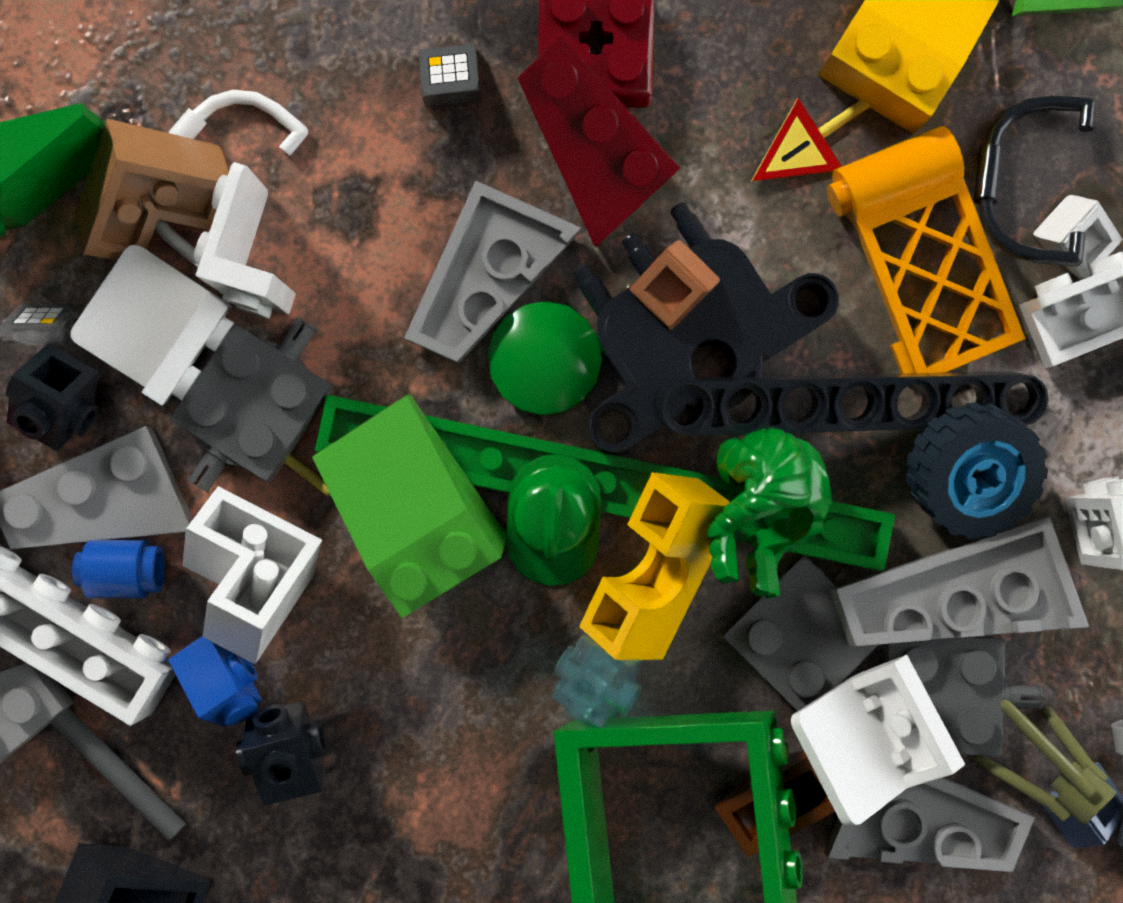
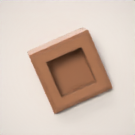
[629,240,720,330]

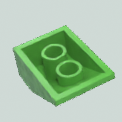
[312,393,507,618]

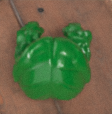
[706,428,832,599]

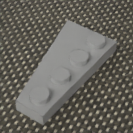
[830,516,1089,646]

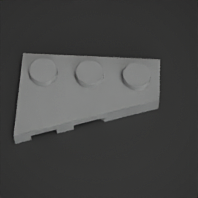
[404,181,581,364]

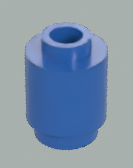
[72,540,166,598]

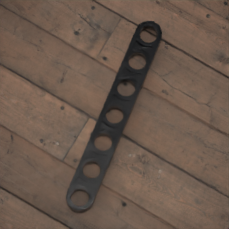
[654,371,1049,436]

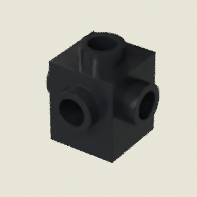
[6,343,99,451]
[236,701,327,806]

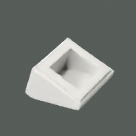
[1033,195,1123,280]

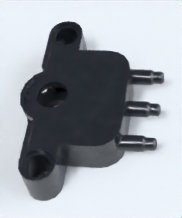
[573,202,839,454]

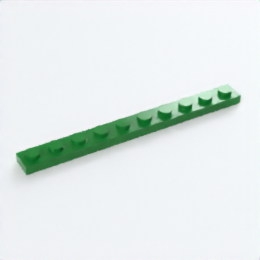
[315,394,895,571]

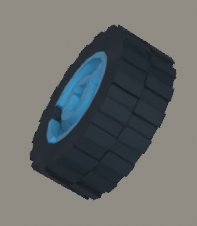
[906,402,1048,539]

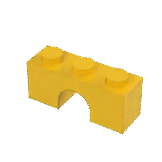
[579,472,730,660]

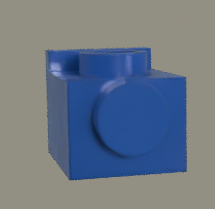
[168,636,262,727]

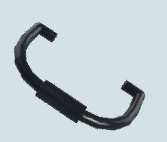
[974,96,1096,267]

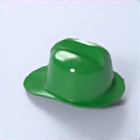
[506,454,602,586]

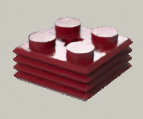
[538,0,655,108]

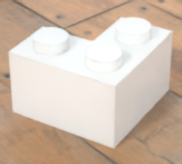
[182,486,322,664]

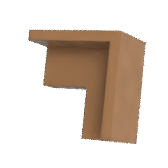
[75,119,229,261]

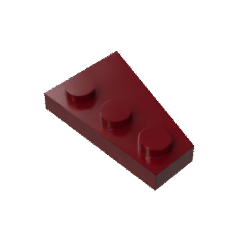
[517,34,681,248]

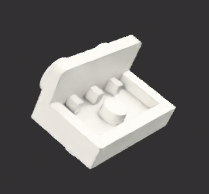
[1019,251,1123,368]

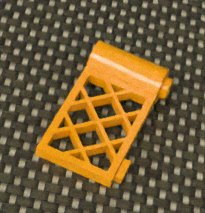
[827,126,1025,374]

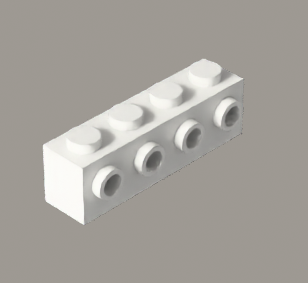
[0,546,176,726]

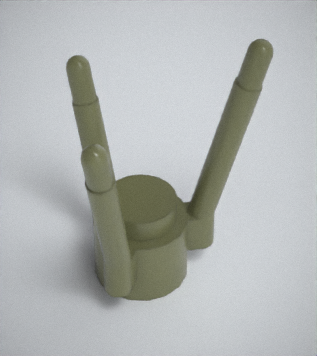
[973,699,1117,826]

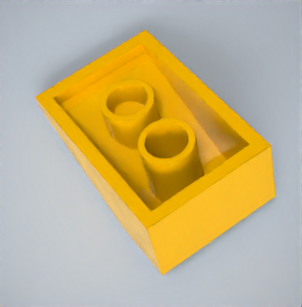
[818,0,999,135]

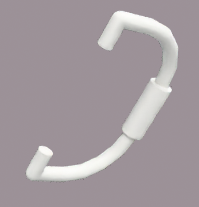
[155,89,308,264]

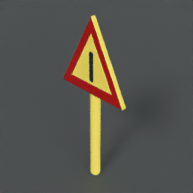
[751,98,870,182]

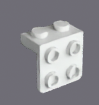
[194,162,296,319]
[71,245,234,405]
[791,654,965,827]

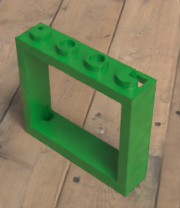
[553,710,803,903]

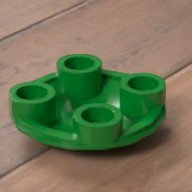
[488,301,602,415]

